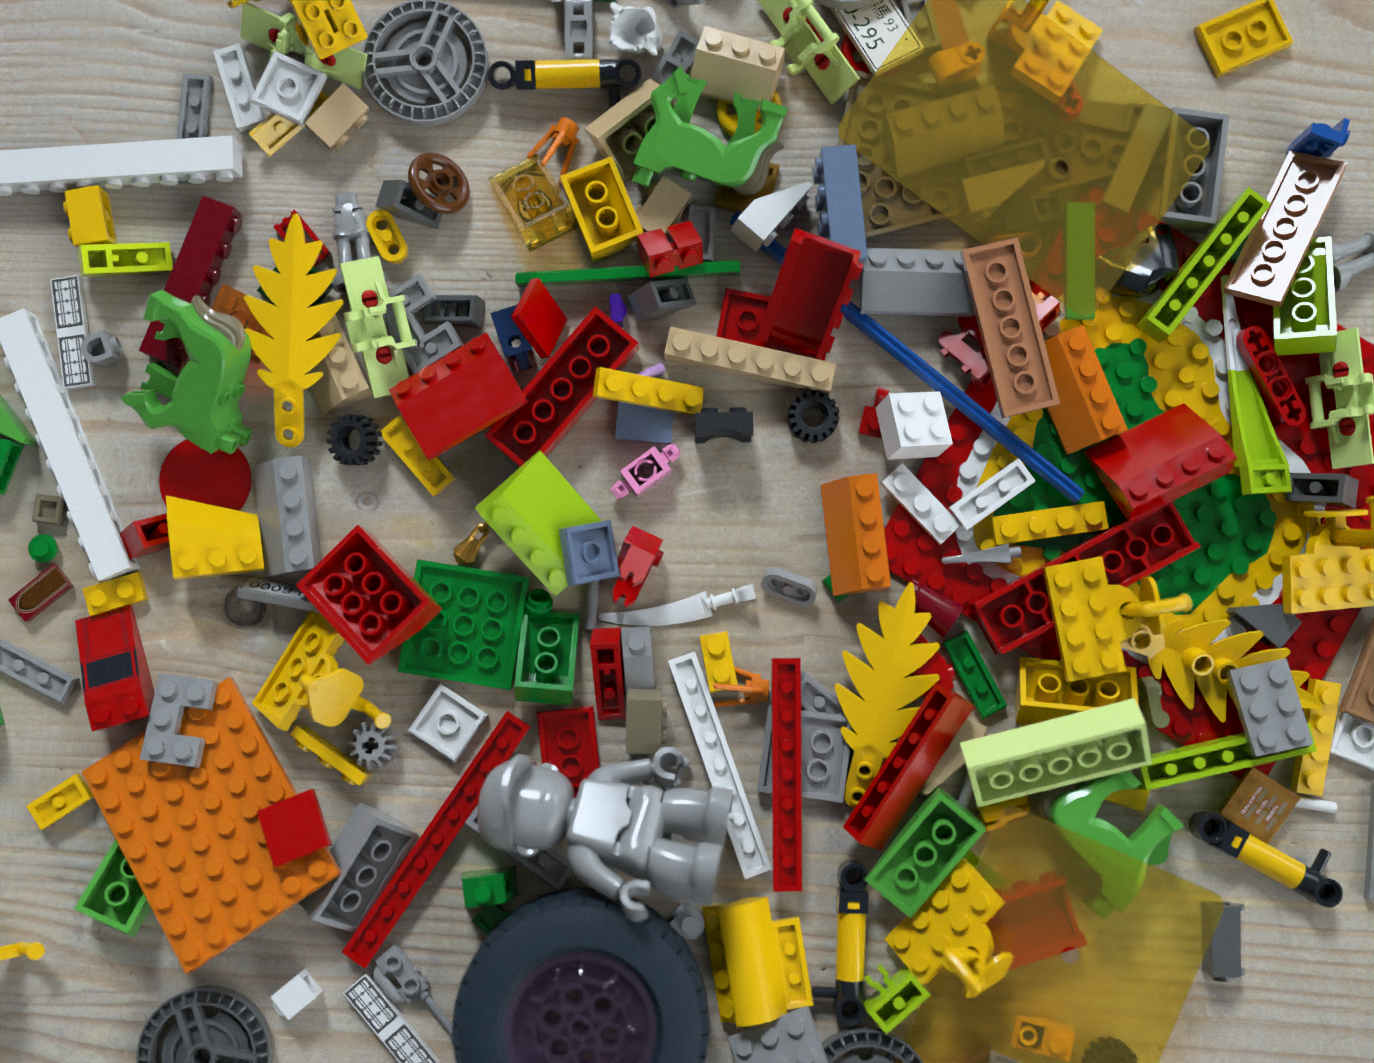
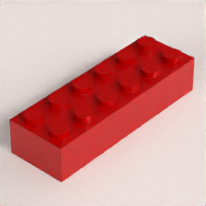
[484,306,640,467]

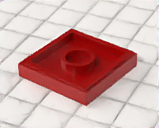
[511,278,568,359]
[256,789,332,868]

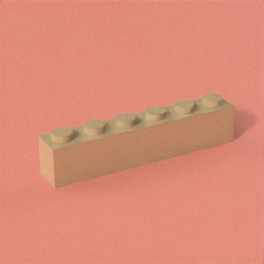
[664,326,836,394]

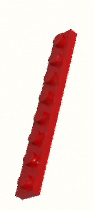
[771,658,802,892]

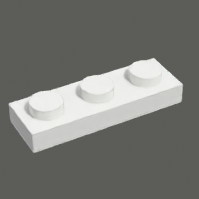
[213,43,265,132]
[948,458,1035,531]
[880,463,961,545]

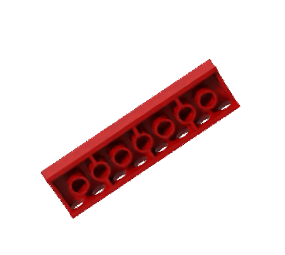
[968,500,1200,655]

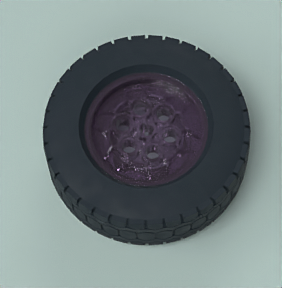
[452,888,709,1063]

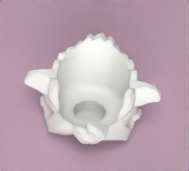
[608,2,663,56]

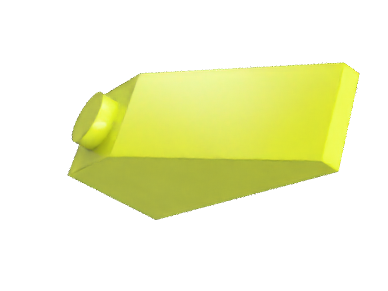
[77,242,173,277]

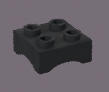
[695,407,754,444]

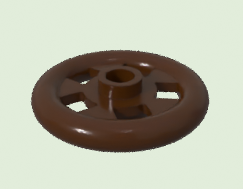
[408,153,470,214]

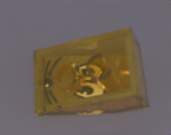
[488,154,579,253]

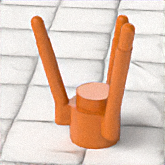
[527,117,579,185]
[713,667,769,707]

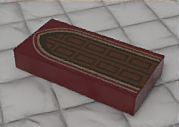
[8,564,74,622]

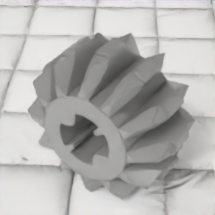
[348,721,398,770]

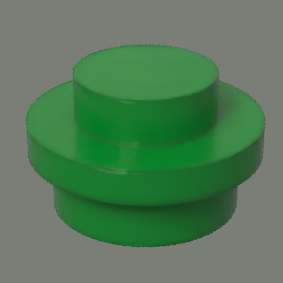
[28,534,58,563]
[525,589,553,615]

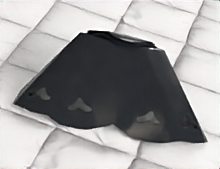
[1095,224,1179,298]

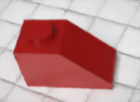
[119,513,170,559]

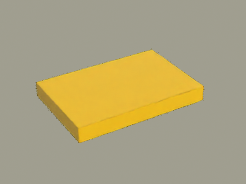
[1193,0,1294,78]

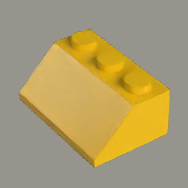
[560,156,644,262]

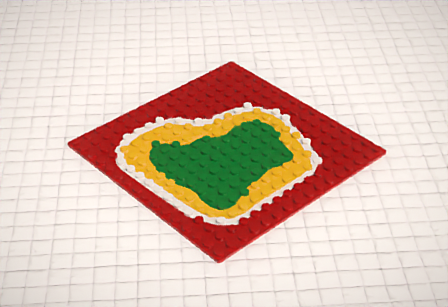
[884,182,1374,779]

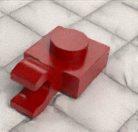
[858,387,889,439]

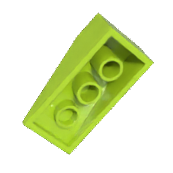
[1273,236,1337,356]

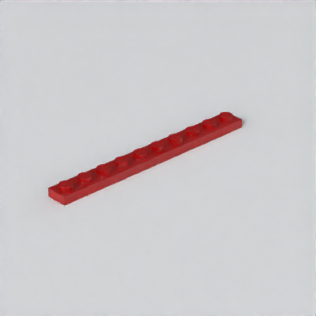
[341,710,531,969]

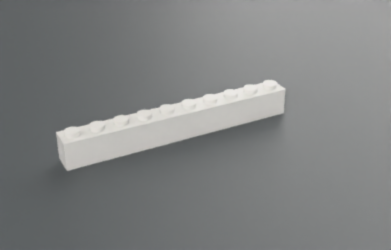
[0,136,243,196]
[0,308,141,582]

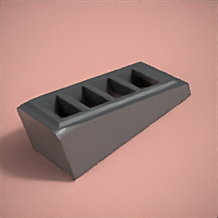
[423,295,485,327]

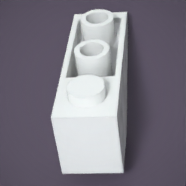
[730,181,813,252]

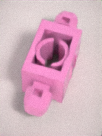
[610,444,681,500]

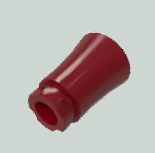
[912,579,965,638]

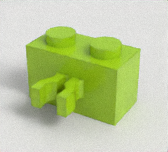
[863,963,931,1034]

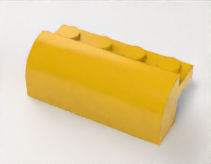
[702,897,787,1027]

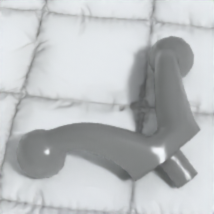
[642,757,690,792]

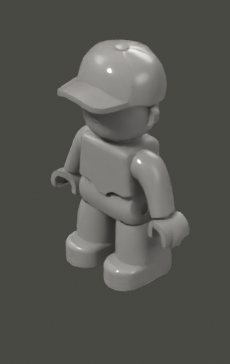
[477,747,734,922]

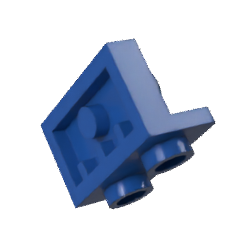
[1286,117,1350,158]

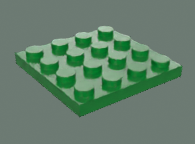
[398,559,530,690]

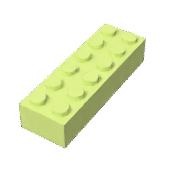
[960,698,1152,807]

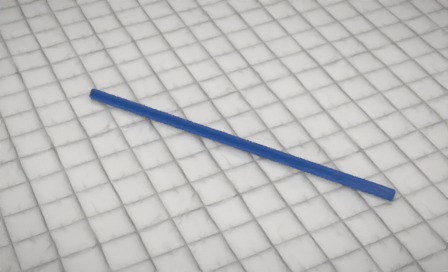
[730,211,1084,503]

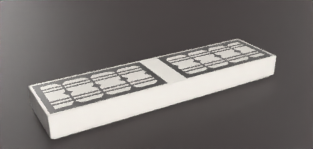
[50,275,95,390]
[343,972,441,1063]

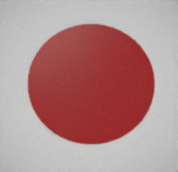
[159,439,252,511]

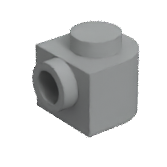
[81,330,123,366]
[669,901,704,939]

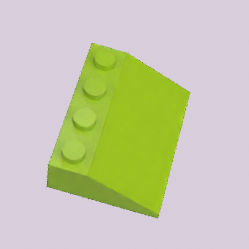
[475,450,602,597]

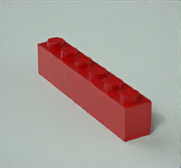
[843,683,975,851]

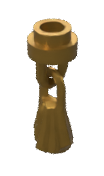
[453,521,490,565]

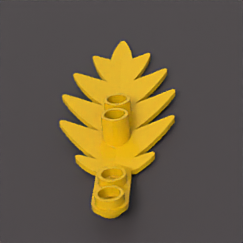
[244,214,344,448]
[834,582,940,808]
[1120,618,1323,722]

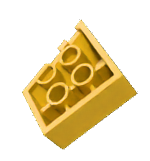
[166,496,264,581]

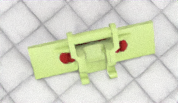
[757,0,860,105]
[240,2,368,90]
[339,256,417,399]
[1304,328,1374,469]

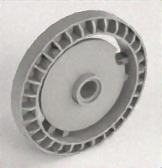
[362,0,489,126]

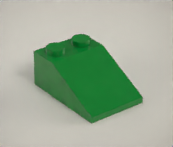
[514,609,580,705]

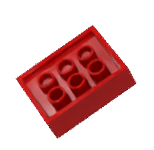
[389,332,528,461]
[1084,403,1237,522]
[296,524,442,665]

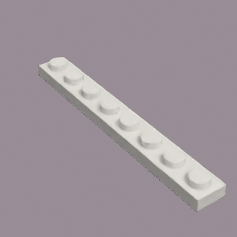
[668,651,772,879]

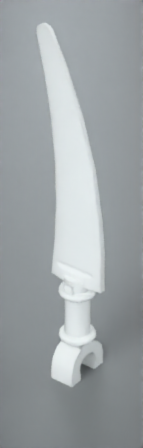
[598,584,756,626]

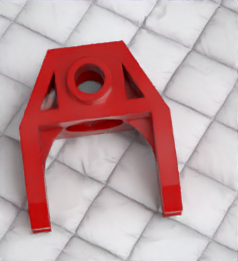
[611,525,664,609]

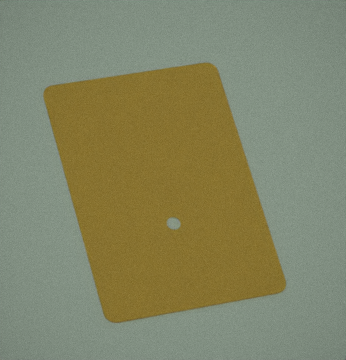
[838,0,1210,316]
[896,806,1224,1063]

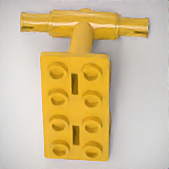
[227,0,368,60]

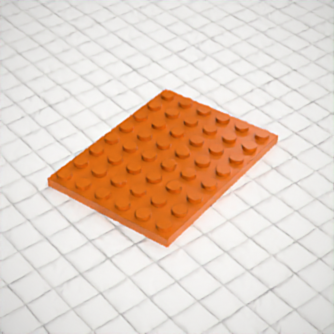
[81,677,342,974]

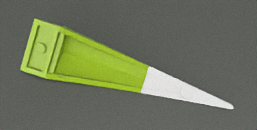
[1221,275,1292,495]

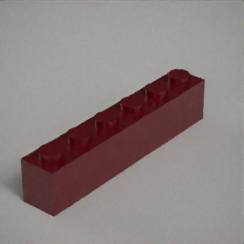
[139,196,242,368]

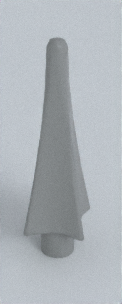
[941,543,1021,564]

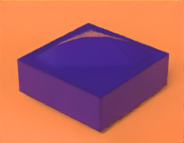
[609,294,627,328]

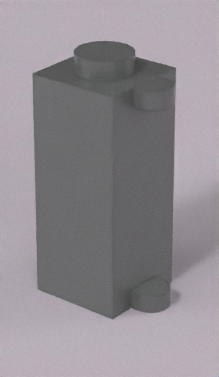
[1201,901,1245,982]

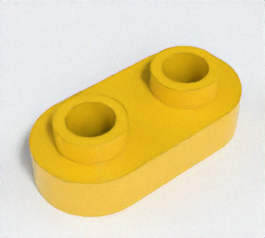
[366,210,409,264]

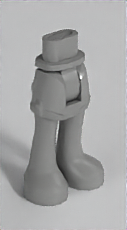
[332,193,387,293]
[1332,230,1374,293]

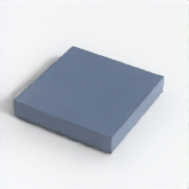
[615,402,674,444]
[559,520,620,586]

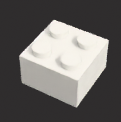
[876,391,953,460]

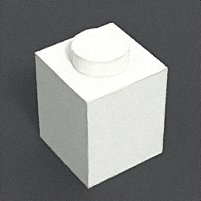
[271,968,323,1020]

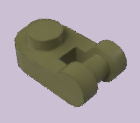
[1137,676,1169,728]

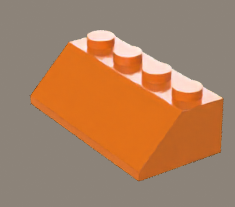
[1044,325,1128,455]
[820,473,891,596]

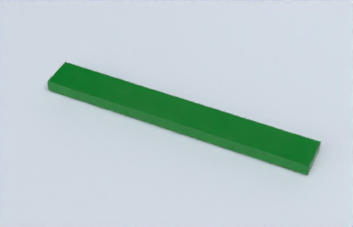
[515,260,741,288]

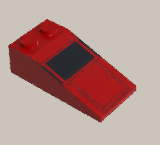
[75,605,155,732]

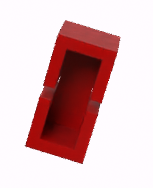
[637,221,703,278]

